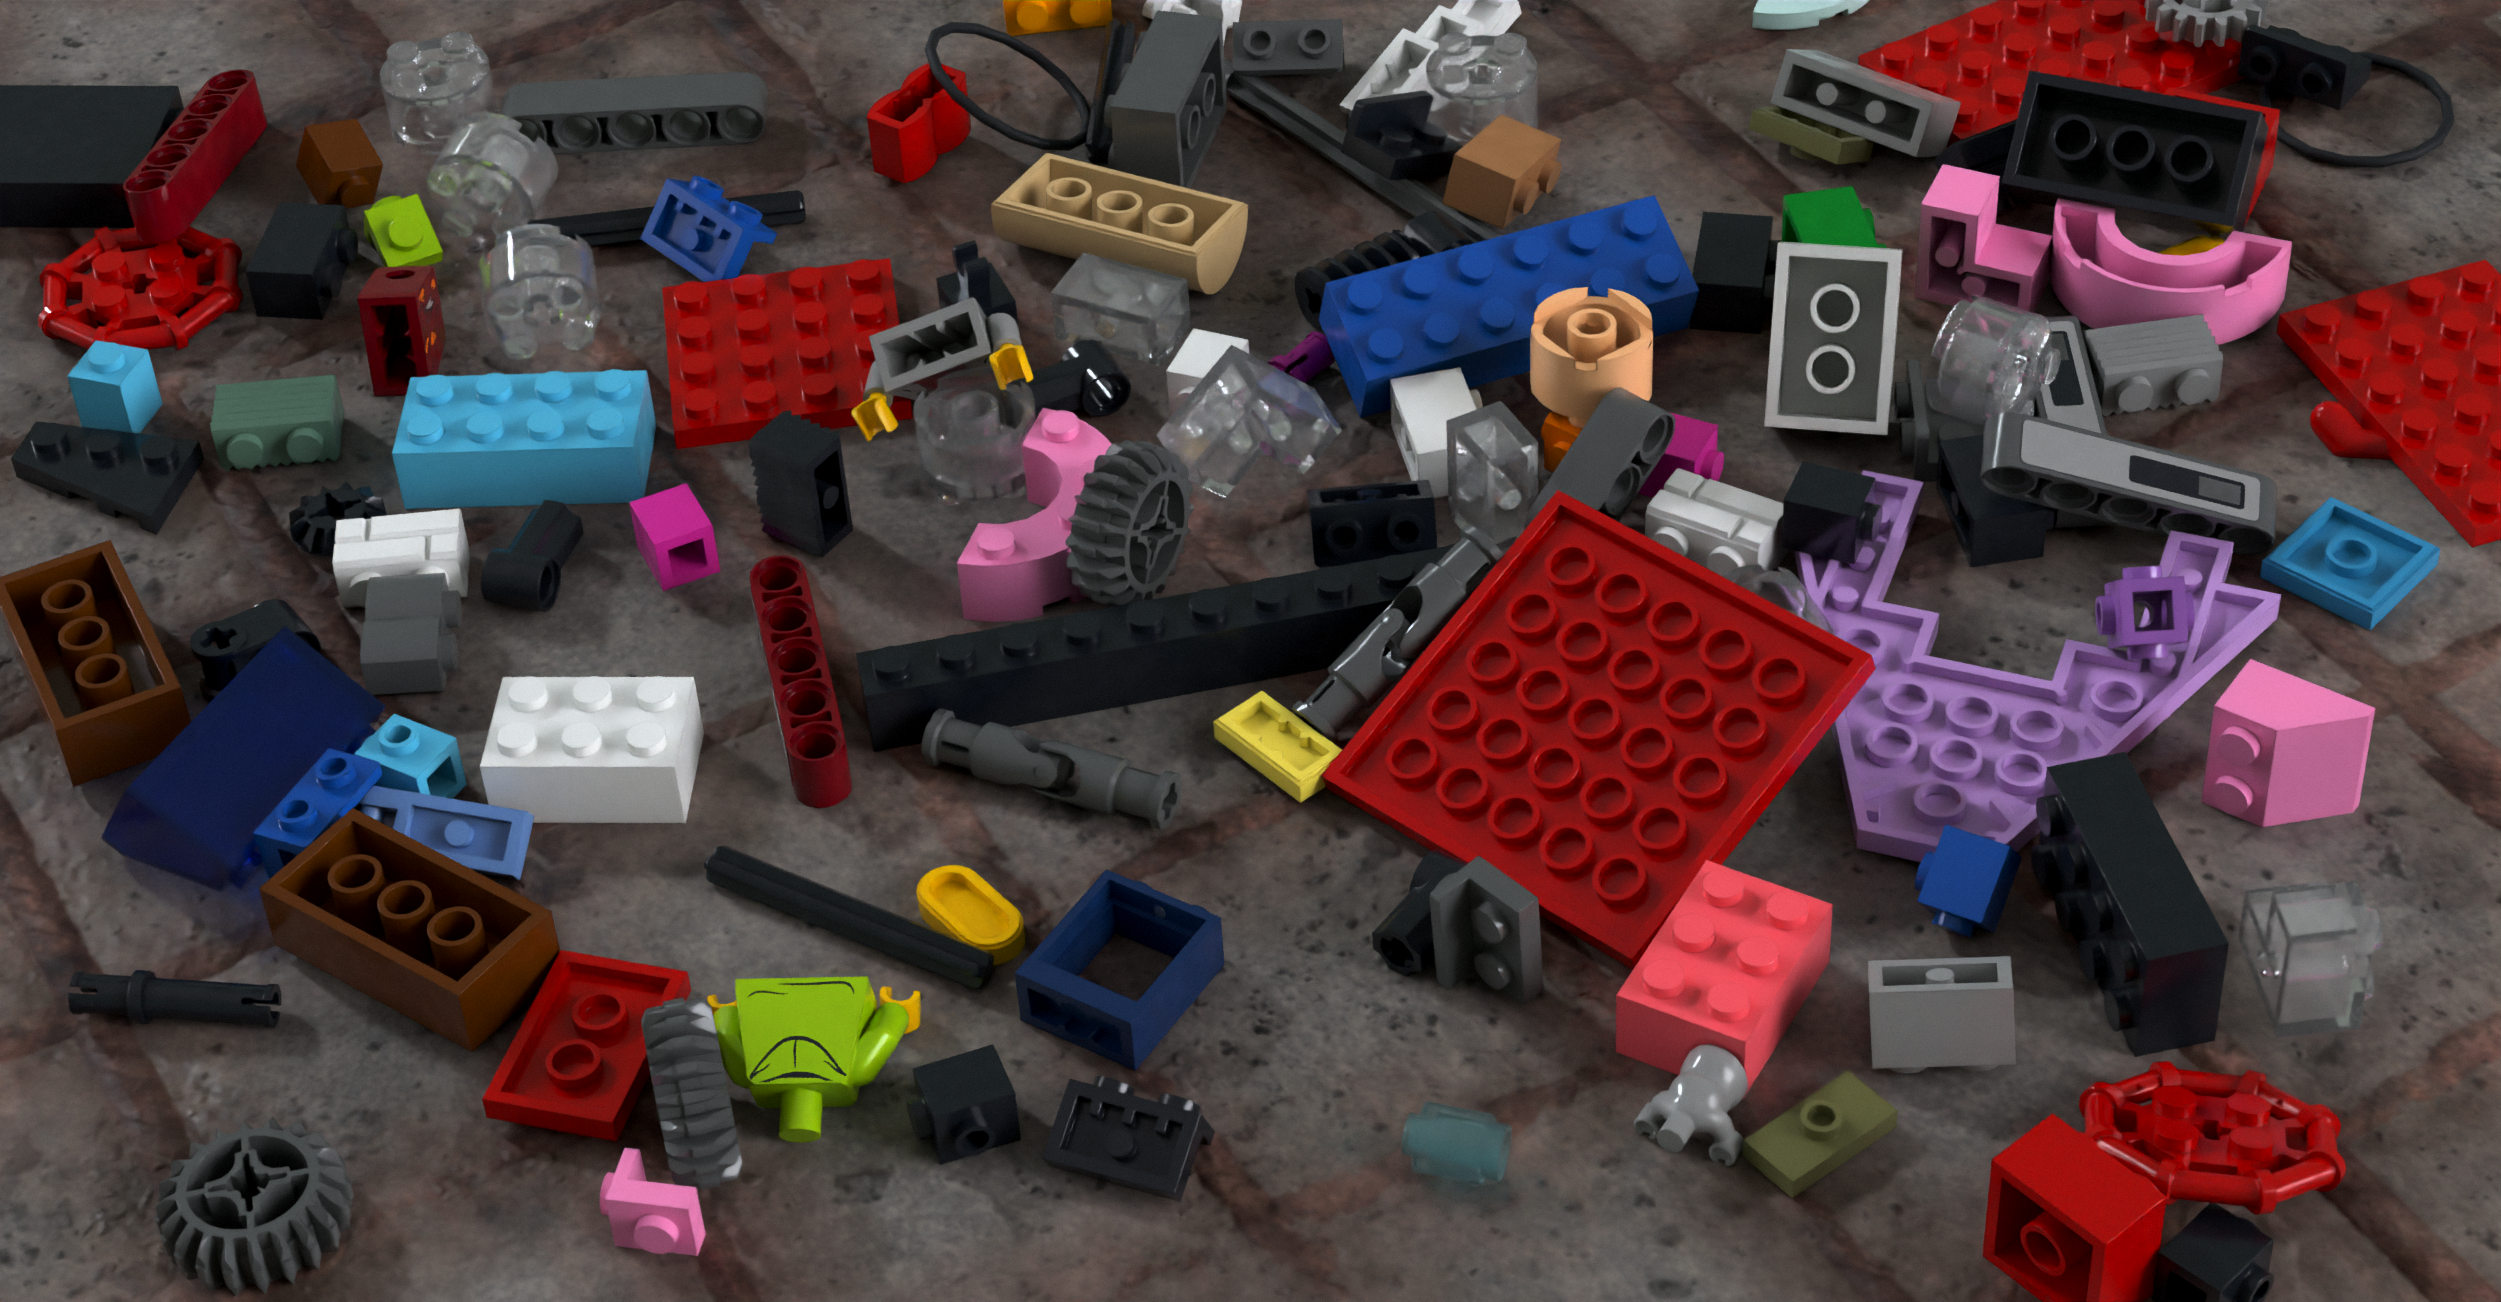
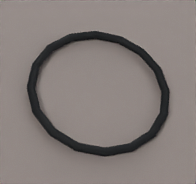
[925,22,1091,151]
[2258,51,2455,168]

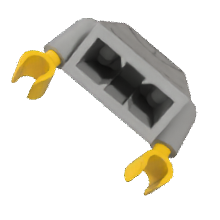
[851,297,1034,442]

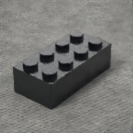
[2002,70,2269,239]
[2031,752,2229,1057]

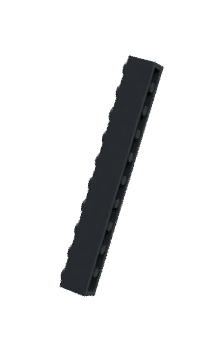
[856,544,1484,752]

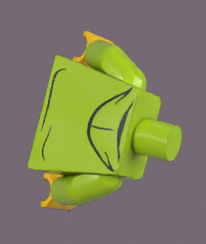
[707,976,921,1143]

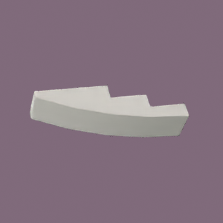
[1339,0,1522,115]

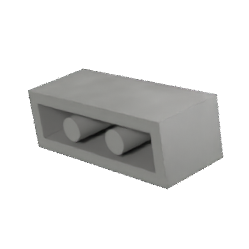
[1770,49,1961,157]

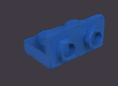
[640,176,777,282]
[253,748,383,879]

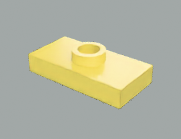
[1213,691,1342,803]

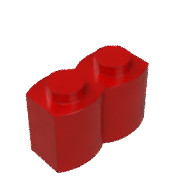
[867,63,971,183]

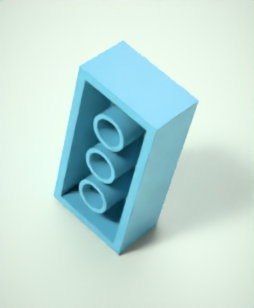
[392,369,657,509]

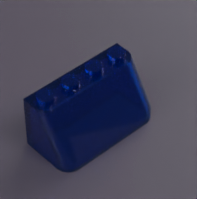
[101,626,386,892]

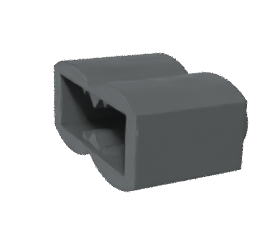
[360,573,462,695]

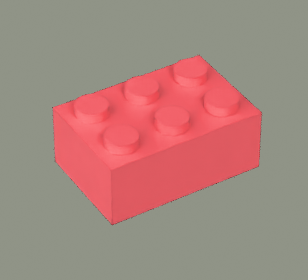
[1616,860,1833,1099]

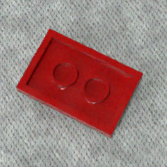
[482,950,691,1141]

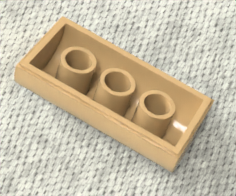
[991,153,1248,295]

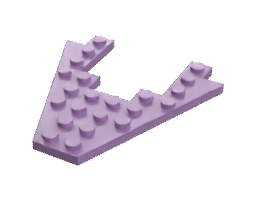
[1794,470,2281,862]

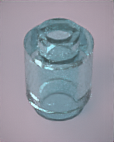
[1402,1101,1512,1185]

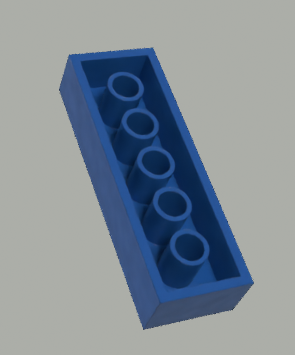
[1319,195,1699,418]

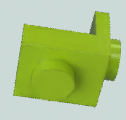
[364,193,443,267]

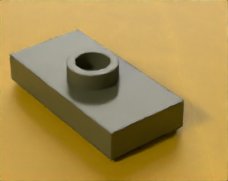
[1748,106,1874,165]
[1743,1070,1898,1198]

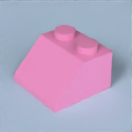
[2201,659,2375,827]

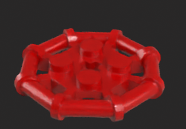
[38,226,243,351]
[2079,1061,2346,1215]

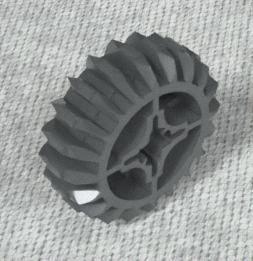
[1065,440,1194,607]
[641,997,743,1190]
[155,1117,354,1296]

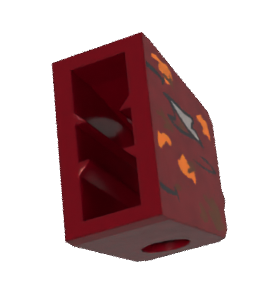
[357,266,445,396]

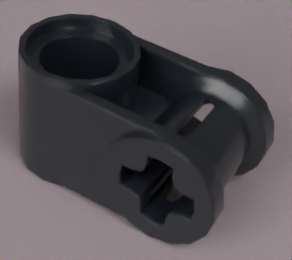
[189,599,321,705]

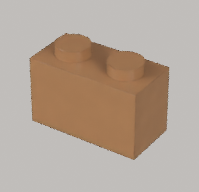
[1442,114,1562,229]

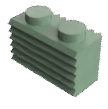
[210,375,345,471]

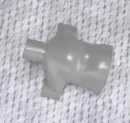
[1633,1044,1748,1166]

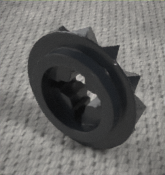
[289,482,387,557]

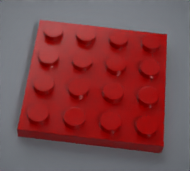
[662,258,913,449]

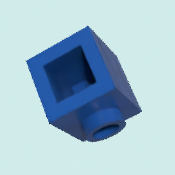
[1915,824,2022,938]

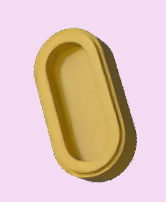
[916,865,1025,965]

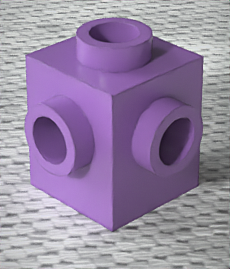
[2095,566,2195,660]

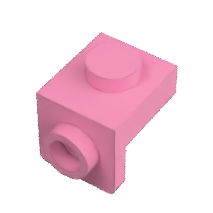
[600,1148,706,1256]

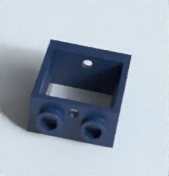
[1015,869,1225,1071]

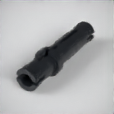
[68,970,282,1028]

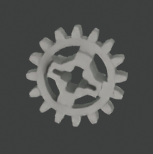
[2144,0,2268,47]

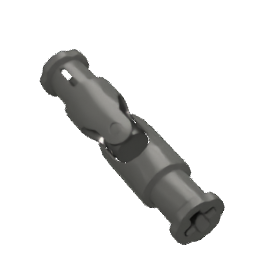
[1291,524,1504,744]
[921,708,1182,830]

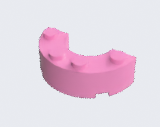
[2049,198,2292,345]
[957,408,1112,622]

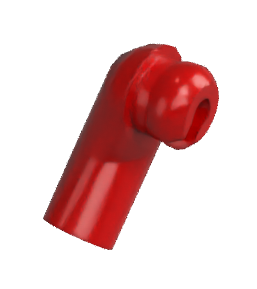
[2309,401,2392,460]

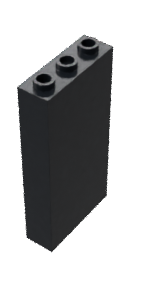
[0,85,185,228]

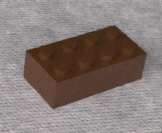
[0,540,197,787]
[259,808,560,1052]

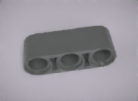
[1524,387,1676,530]

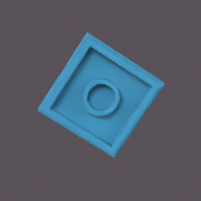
[2260,497,2440,631]

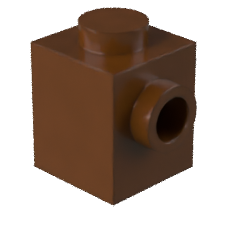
[296,118,383,208]

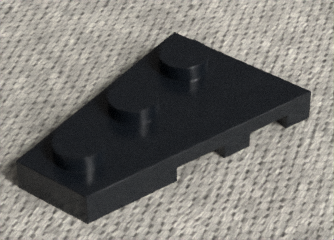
[11,421,204,535]

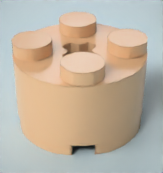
[1530,287,1653,428]

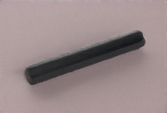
[1085,19,1136,163]

